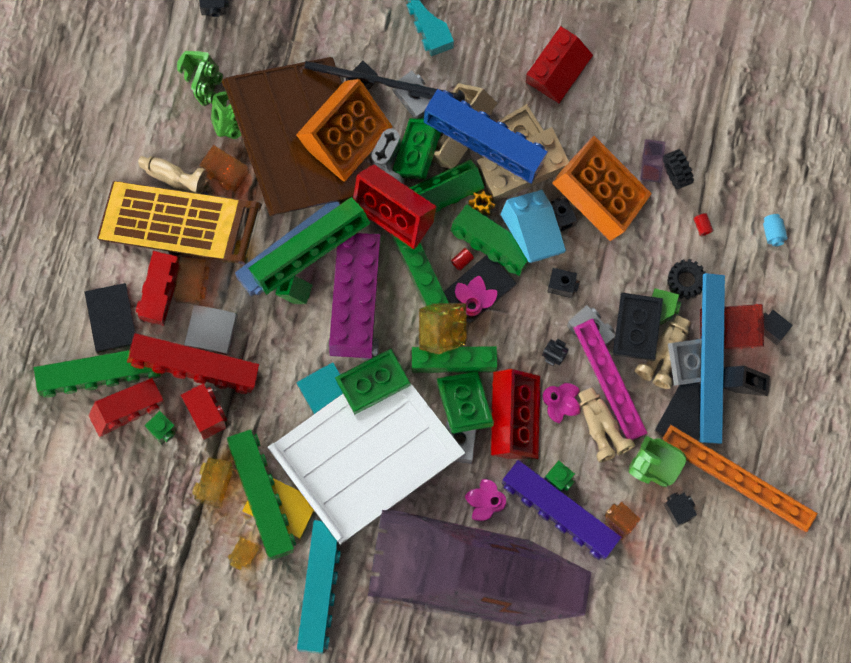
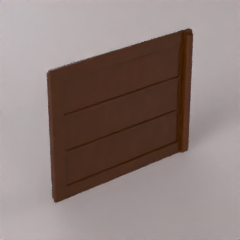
[222,57,372,216]

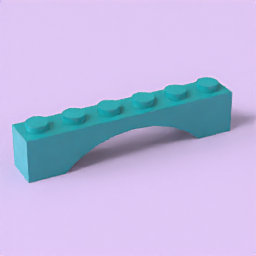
[406,0,454,57]

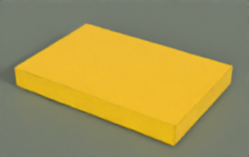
[242,478,314,539]

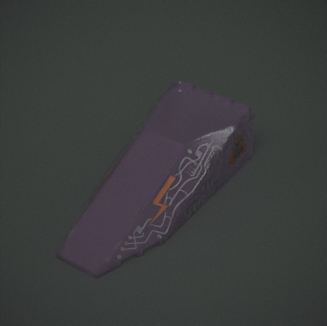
[368,510,591,626]

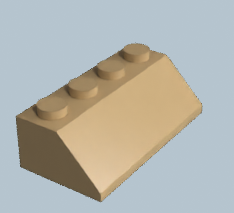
[432,83,497,169]

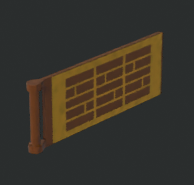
[97,181,262,265]

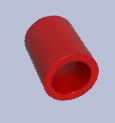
[693,213,714,236]
[450,248,474,271]

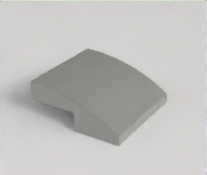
[184,305,238,355]

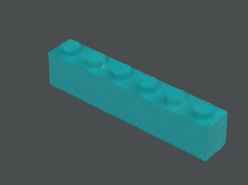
[297,520,341,654]

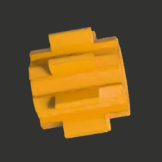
[469,191,495,216]

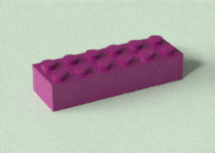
[329,233,380,359]

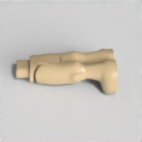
[138,156,210,194]
[635,315,691,389]
[578,387,635,463]

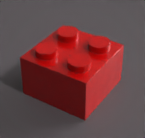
[181,383,228,440]

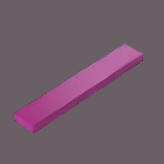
[573,318,647,441]

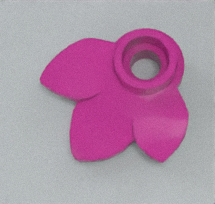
[455,276,497,316]
[542,383,580,423]
[465,479,507,521]

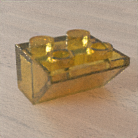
[419,303,467,354]

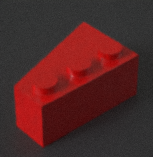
[88,378,163,438]

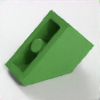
[652,288,681,326]

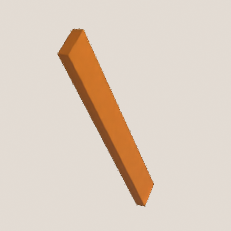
[662,425,818,532]

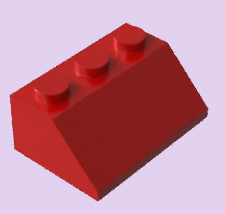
[525,26,593,104]

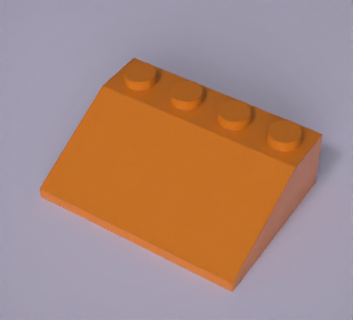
[296,79,393,181]
[552,136,652,241]

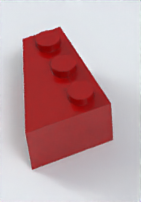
[136,250,182,326]

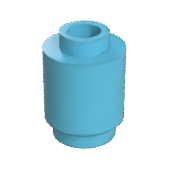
[763,214,788,247]

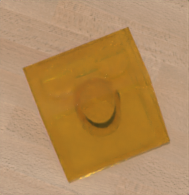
[192,458,234,509]

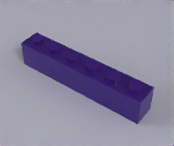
[502,460,621,560]

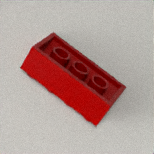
[353,164,437,249]
[491,369,540,460]

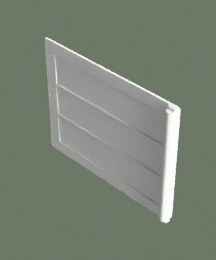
[268,384,465,545]

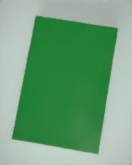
[392,118,441,179]
[335,348,411,415]
[436,371,494,434]

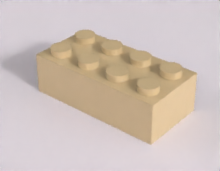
[476,127,569,203]

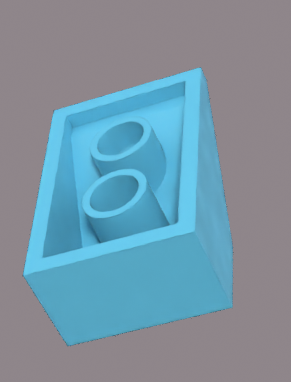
[500,190,566,263]

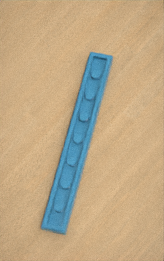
[700,273,725,444]

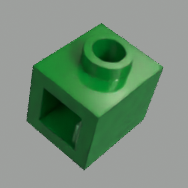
[275,276,313,304]
[144,411,177,445]
[544,460,575,492]

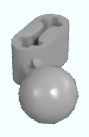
[372,129,404,184]

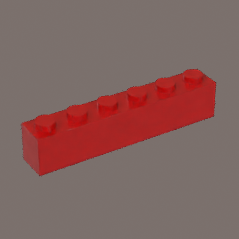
[127,333,259,394]

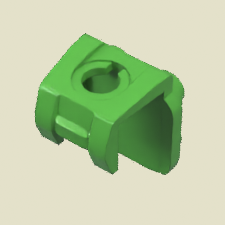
[177,51,223,106]
[211,91,242,139]
[629,436,686,487]

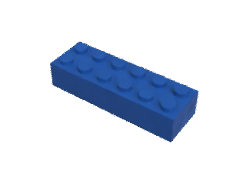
[424,89,548,184]

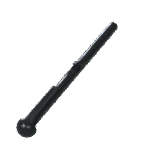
[304,61,465,102]

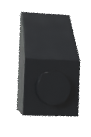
[723,366,770,396]

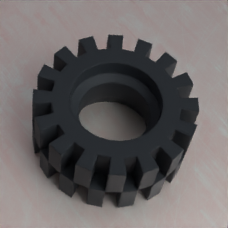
[663,149,694,190]
[667,259,706,300]

